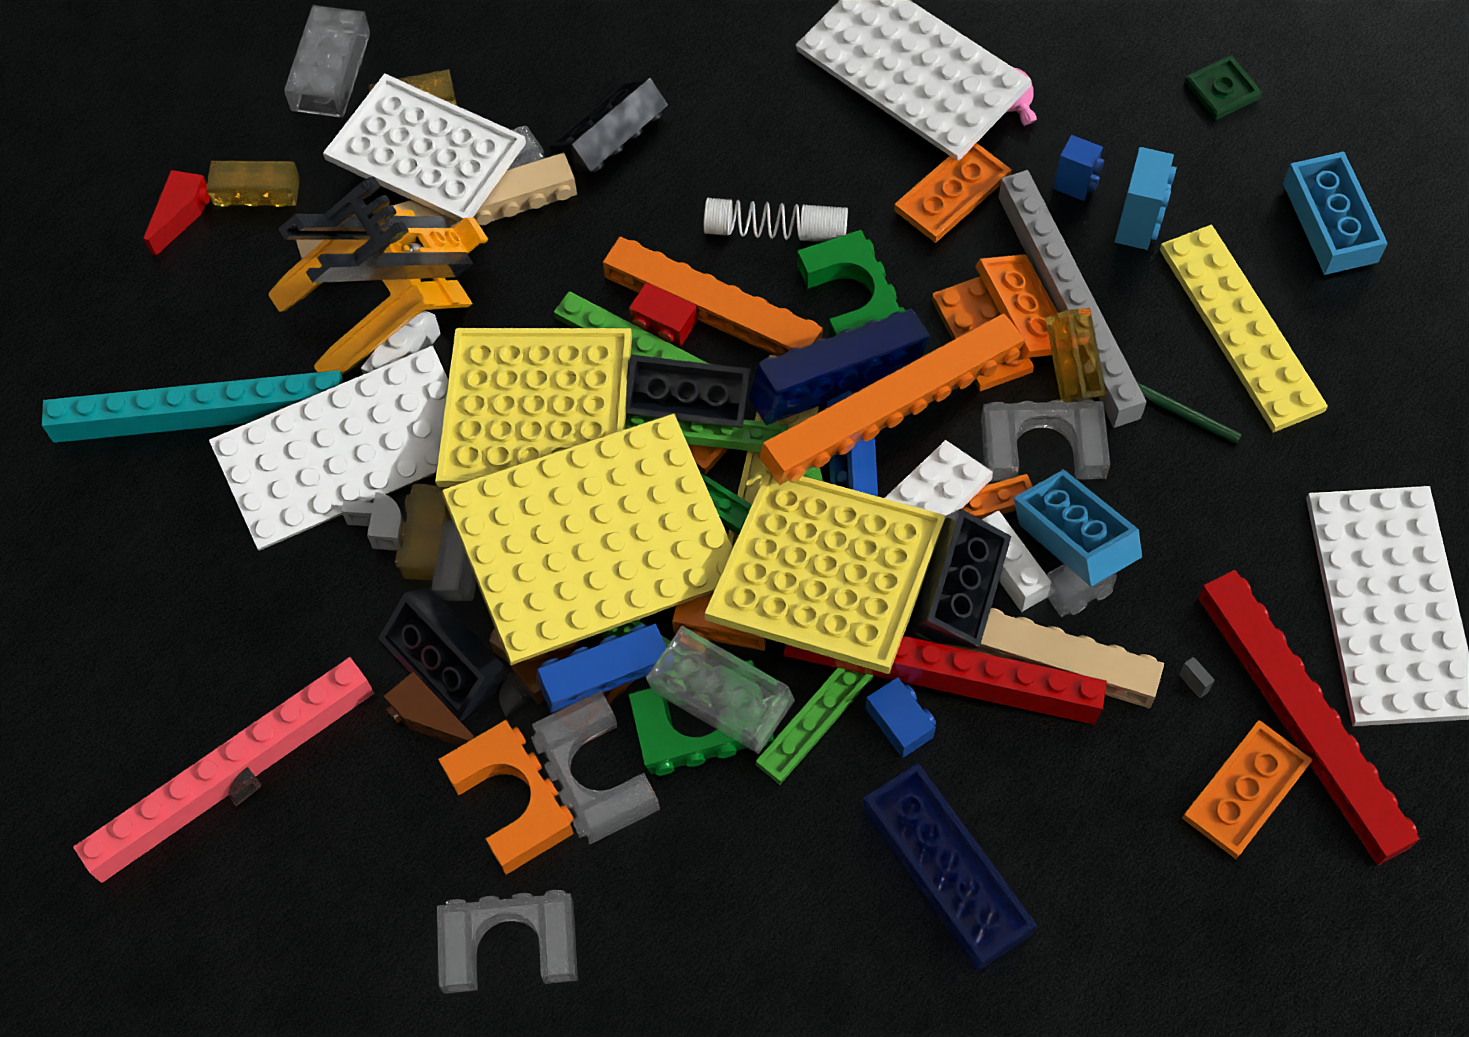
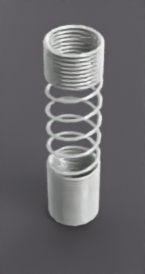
[704,198,848,242]

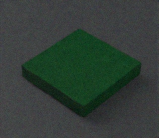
[1184,55,1262,120]

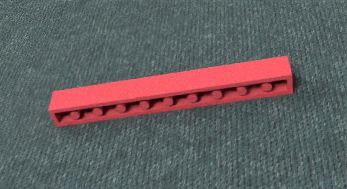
[73,657,374,883]

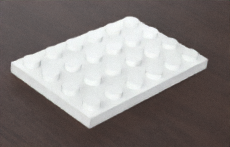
[323,73,526,222]

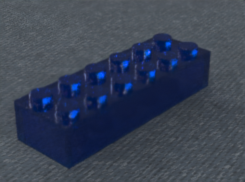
[749,309,930,425]
[863,763,1037,972]

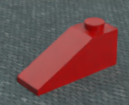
[143,170,211,255]

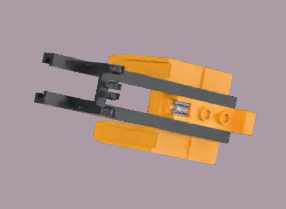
[269,176,488,375]

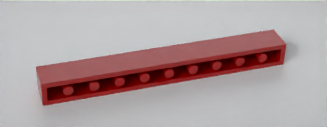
[1198,570,1420,866]
[784,636,1107,725]

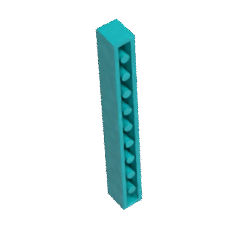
[42,370,344,443]

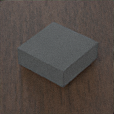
[1179,657,1214,698]

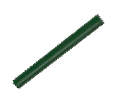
[1136,381,1242,445]

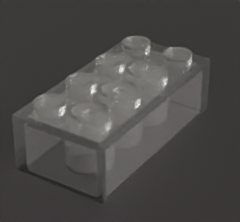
[284,5,370,118]
[646,626,795,754]

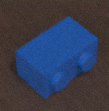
[1053,135,1104,201]
[865,677,936,758]

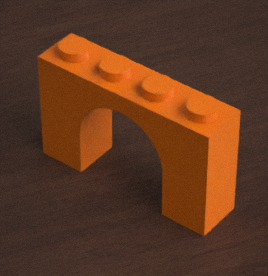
[438,720,574,875]

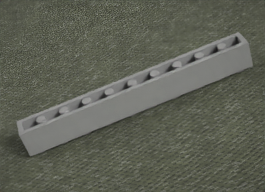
[998,170,1147,428]

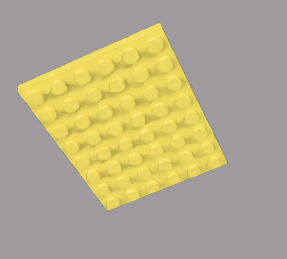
[442,414,733,665]

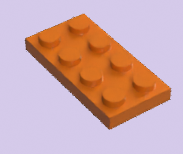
[894,143,1012,243]
[975,254,1076,358]
[931,276,1034,392]
[1182,720,1313,859]

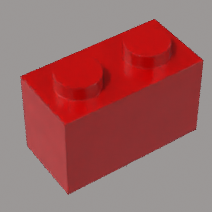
[629,282,698,347]

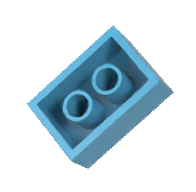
[1115,147,1177,250]

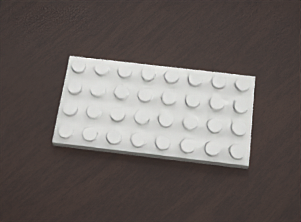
[796,0,1031,161]
[209,346,449,551]
[1306,486,1469,726]

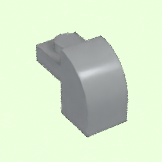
[341,492,406,551]

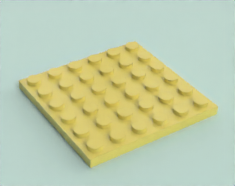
[436,328,632,487]
[704,470,946,674]

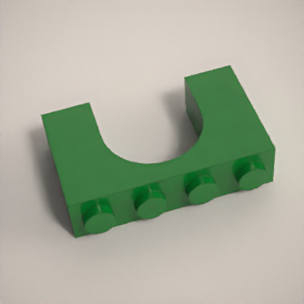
[797,230,908,357]
[629,660,774,775]

